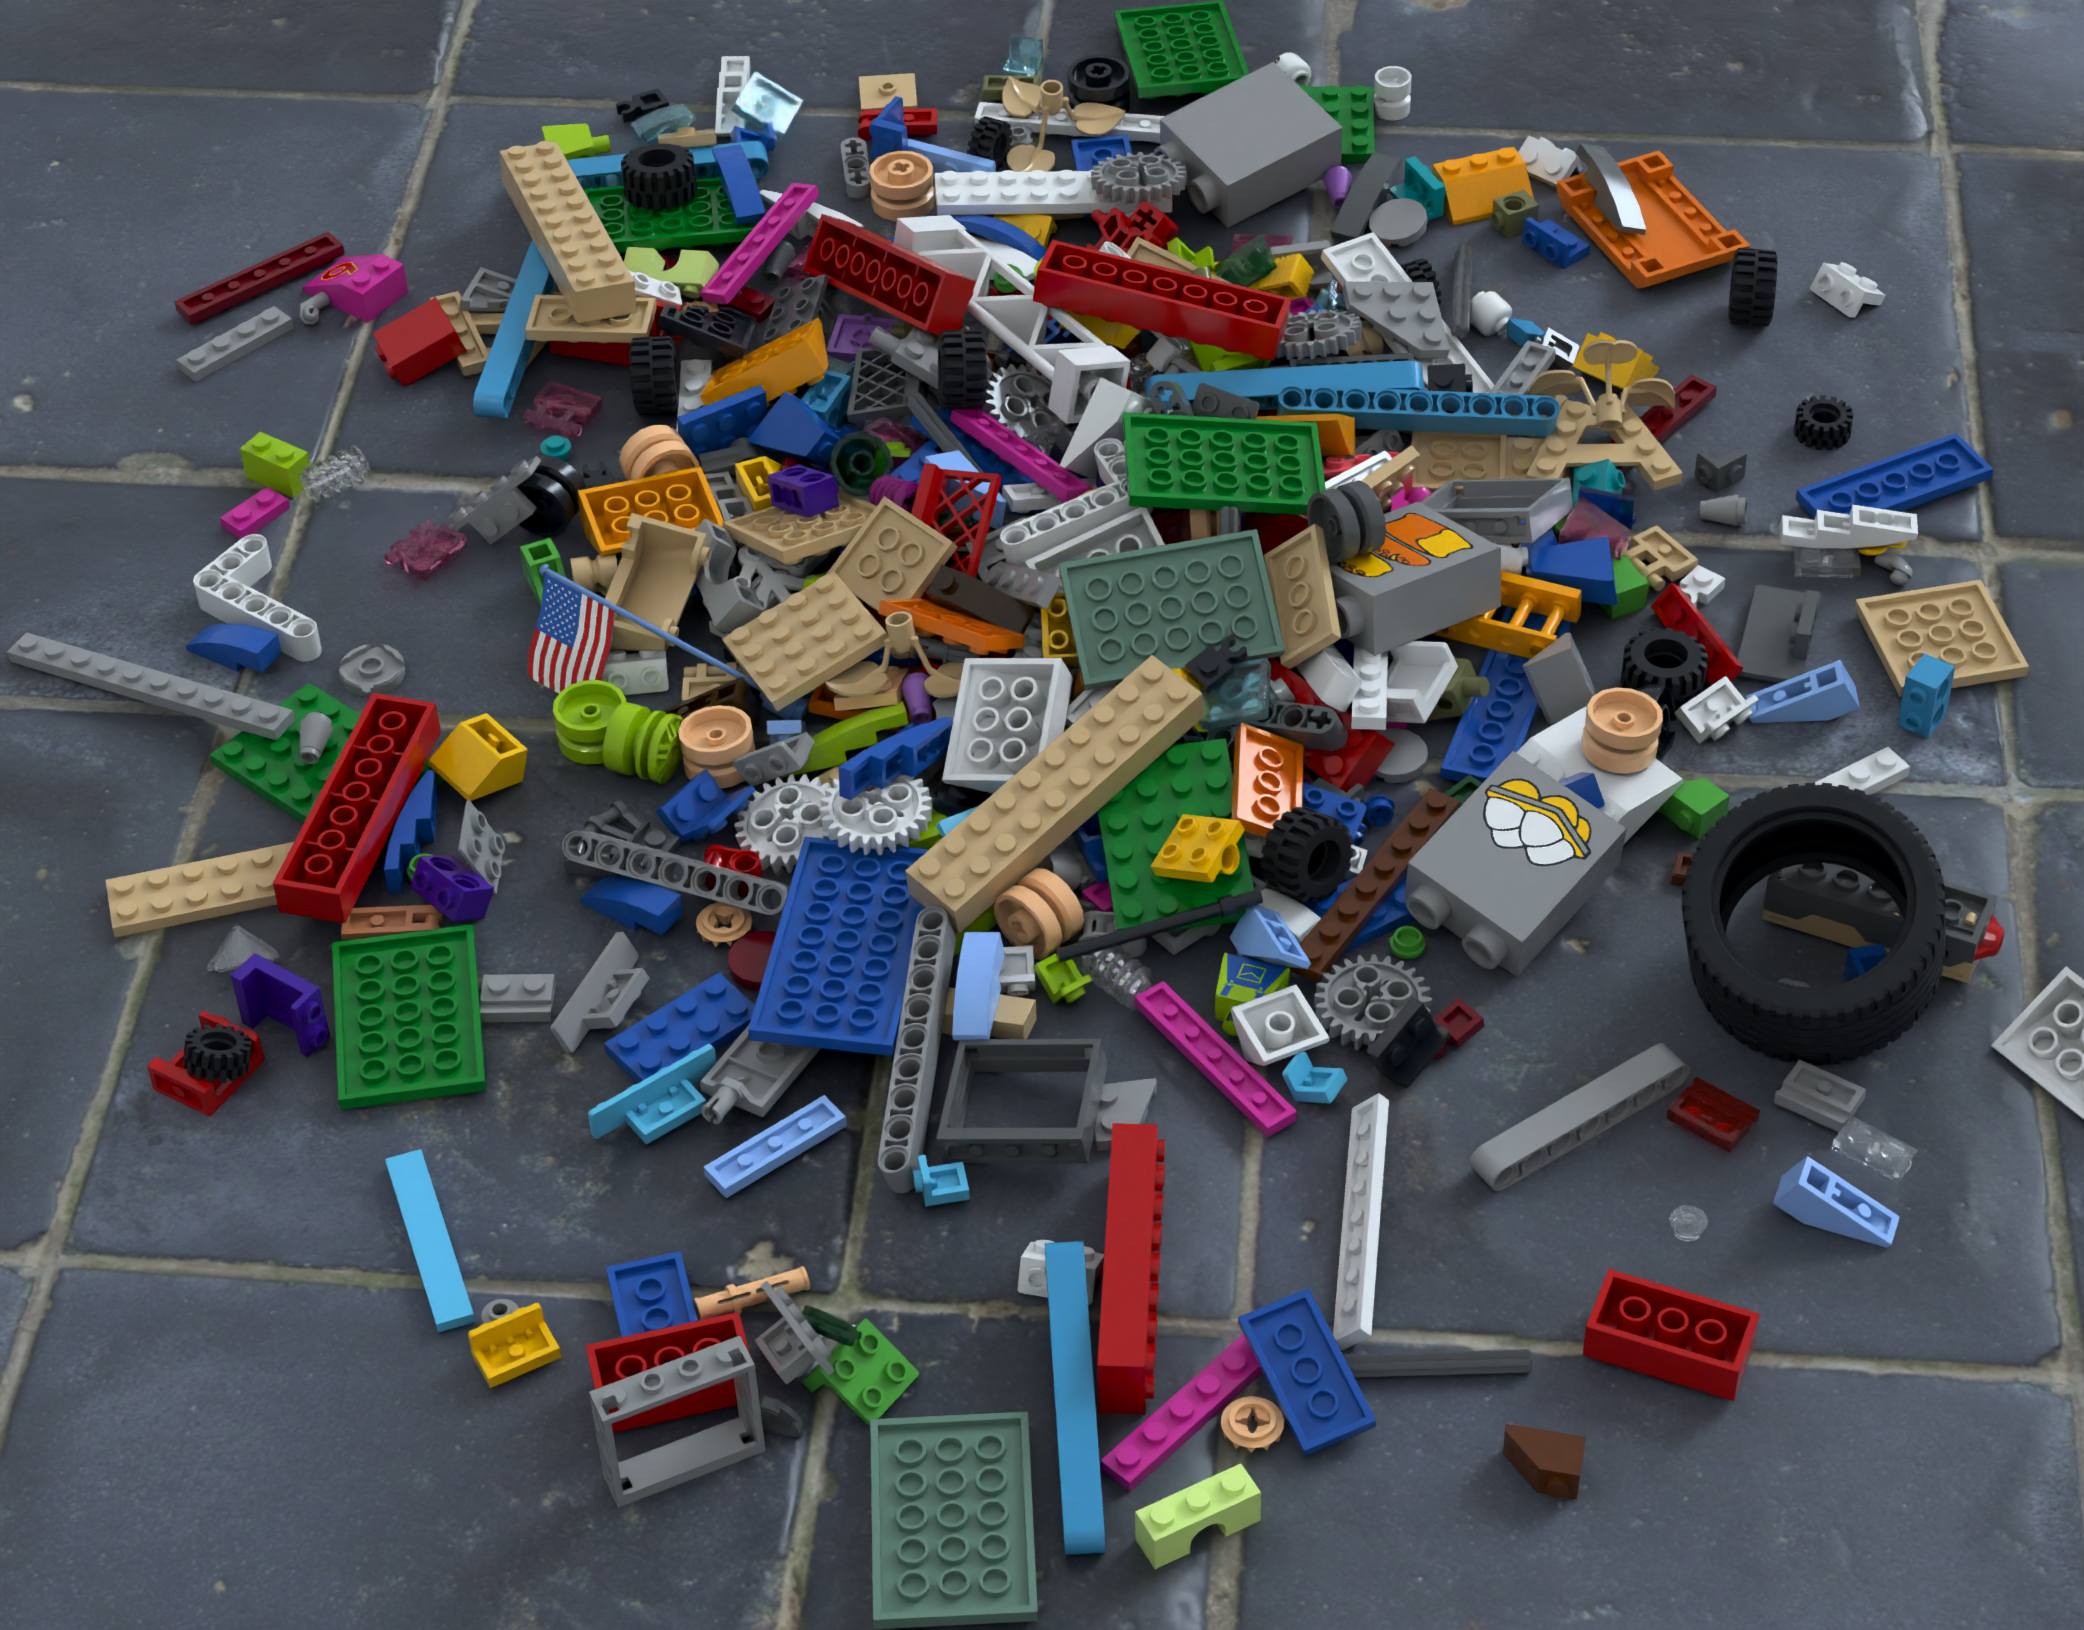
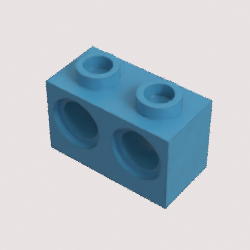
[801,370,852,427]
[1897,653,1955,739]

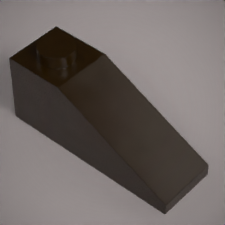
[926,565,1036,635]
[663,677,762,730]

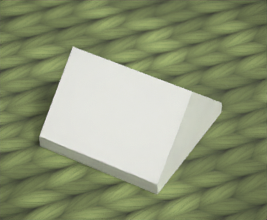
[1231,985,1329,1066]

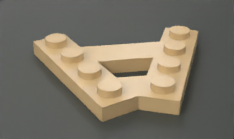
[430,291,562,376]
[1526,400,1683,491]

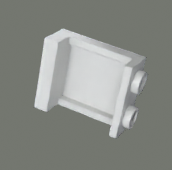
[1386,641,1458,723]

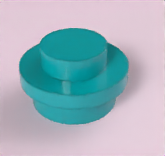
[540,435,572,461]

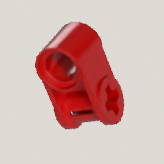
[704,845,763,896]

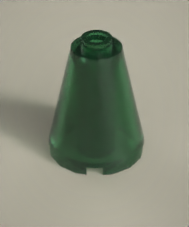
[828,431,893,496]

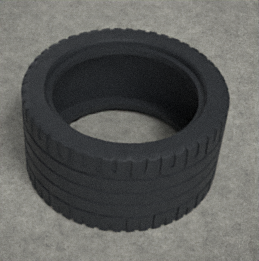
[1682,782,1946,1065]

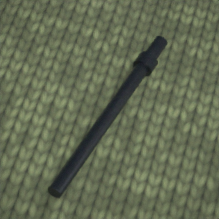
[1055,889,1263,963]

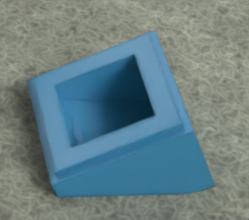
[1507,318,1544,348]

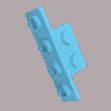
[588,1044,717,1145]

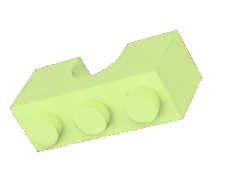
[624,247,719,299]
[1135,1463,1261,1569]

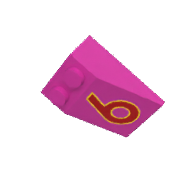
[302,254,408,323]

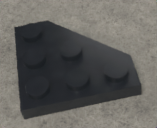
[656,305,757,360]

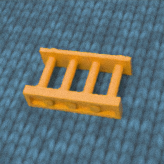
[1432,571,1582,659]

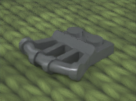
[564,799,681,879]

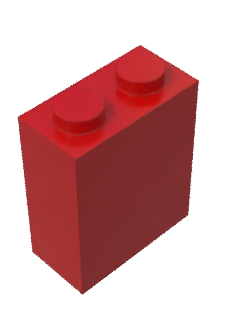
[373,297,467,387]

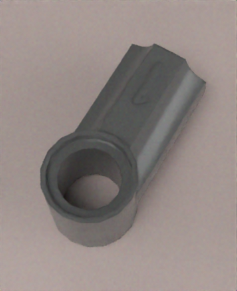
[697,437,761,475]

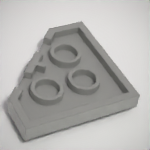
[1342,281,1450,359]

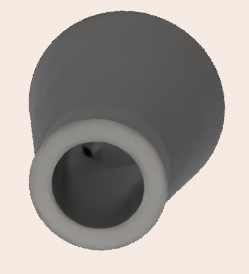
[763,240,796,284]

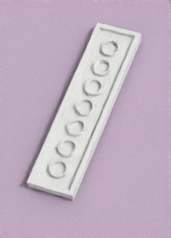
[934,170,1173,215]
[1321,232,1495,393]

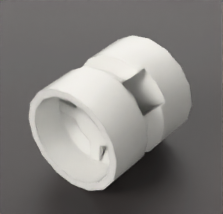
[1374,66,1412,121]

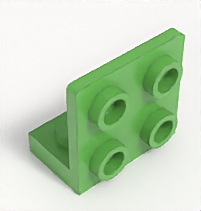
[801,1318,919,1426]

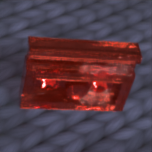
[1666,1077,1760,1153]

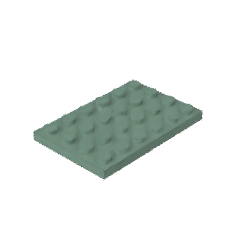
[1059,529,1285,691]
[870,1411,1038,1629]

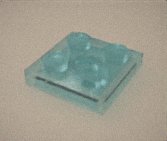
[731,71,803,141]
[1199,657,1271,730]

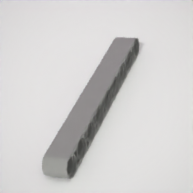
[878,906,956,1193]

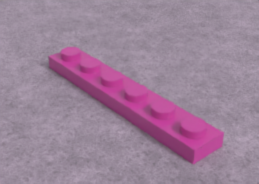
[700,183,820,305]
[950,409,1092,503]
[1135,981,1297,1138]
[1100,1334,1262,1492]

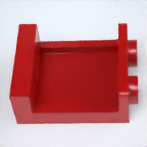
[147,1011,265,1117]

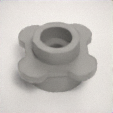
[1008,126,1033,150]

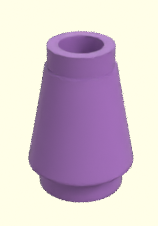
[1323,166,1352,210]
[901,673,933,724]

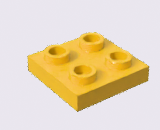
[1150,814,1245,883]

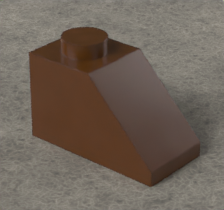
[1503,1424,1586,1499]

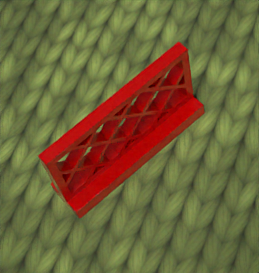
[911,463,1002,594]

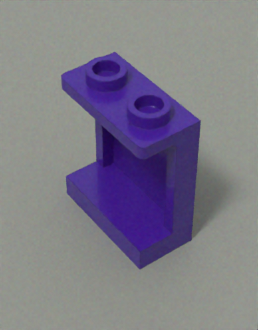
[230,953,330,1057]

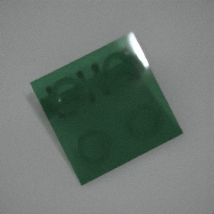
[1214,233,1277,288]

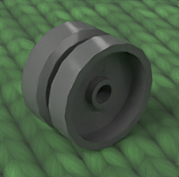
[1307,480,1386,564]

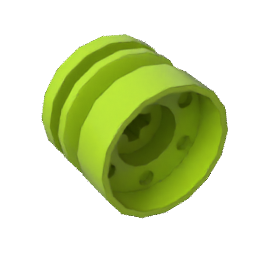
[603,702,683,784]

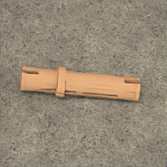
[693,1266,810,1320]

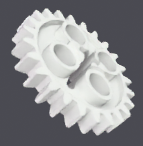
[734,774,837,873]
[819,775,933,855]

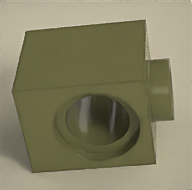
[1490,190,1539,239]

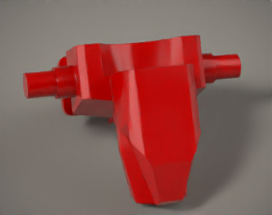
[1085,201,1179,254]

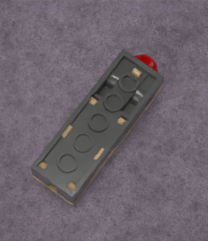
[1762,863,2005,984]

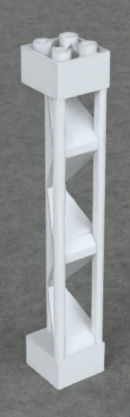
[894,215,1131,424]

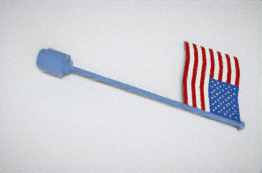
[528,564,810,720]

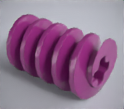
[869,475,919,514]

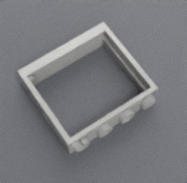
[1420,478,1573,543]
[589,1336,766,1508]

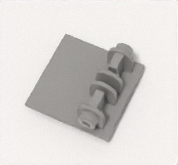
[458,800,505,894]

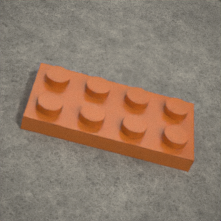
[878,599,1025,655]
[1231,722,1304,838]

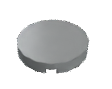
[1369,198,1428,247]
[339,644,405,697]
[1373,728,1428,783]

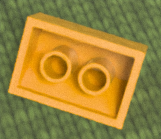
[1432,147,1534,226]

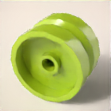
[553,680,627,765]

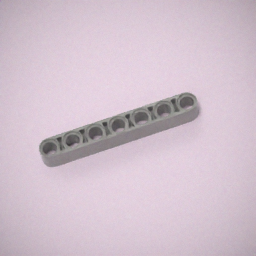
[562,831,790,915]
[1469,1043,1690,1191]

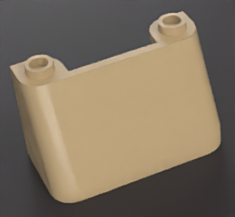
[605,513,711,651]

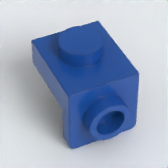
[730,121,777,154]

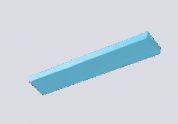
[385,1149,475,1333]

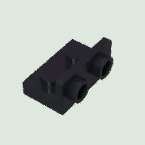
[1367,996,1451,1088]

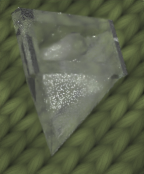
[207,923,281,974]

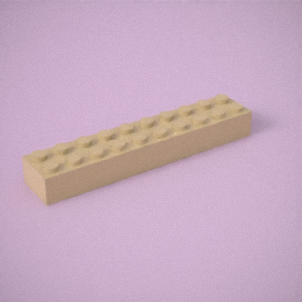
[499,141,637,324]
[905,655,1204,934]

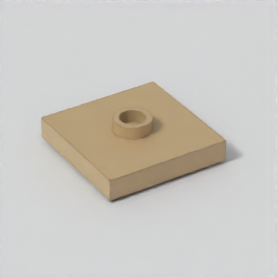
[859,73,918,111]
[658,127,717,148]

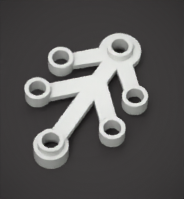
[733,545,816,611]

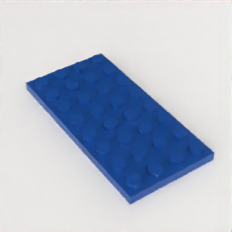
[748,837,929,1056]

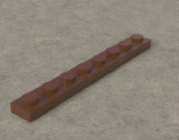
[1287,788,1460,983]

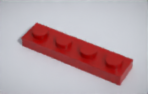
[1651,583,1744,685]

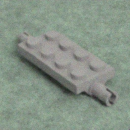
[868,326,995,414]
[700,1024,821,1124]

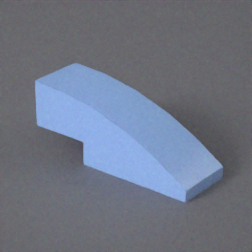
[952,932,1005,1040]

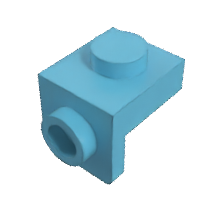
[1282,1051,1348,1104]
[912,1155,970,1207]

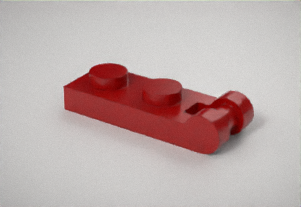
[858,108,938,141]

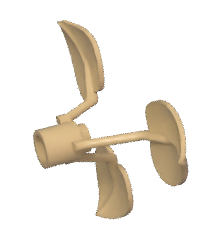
[1002,76,1125,172]
[1528,340,1675,431]
[826,611,964,698]

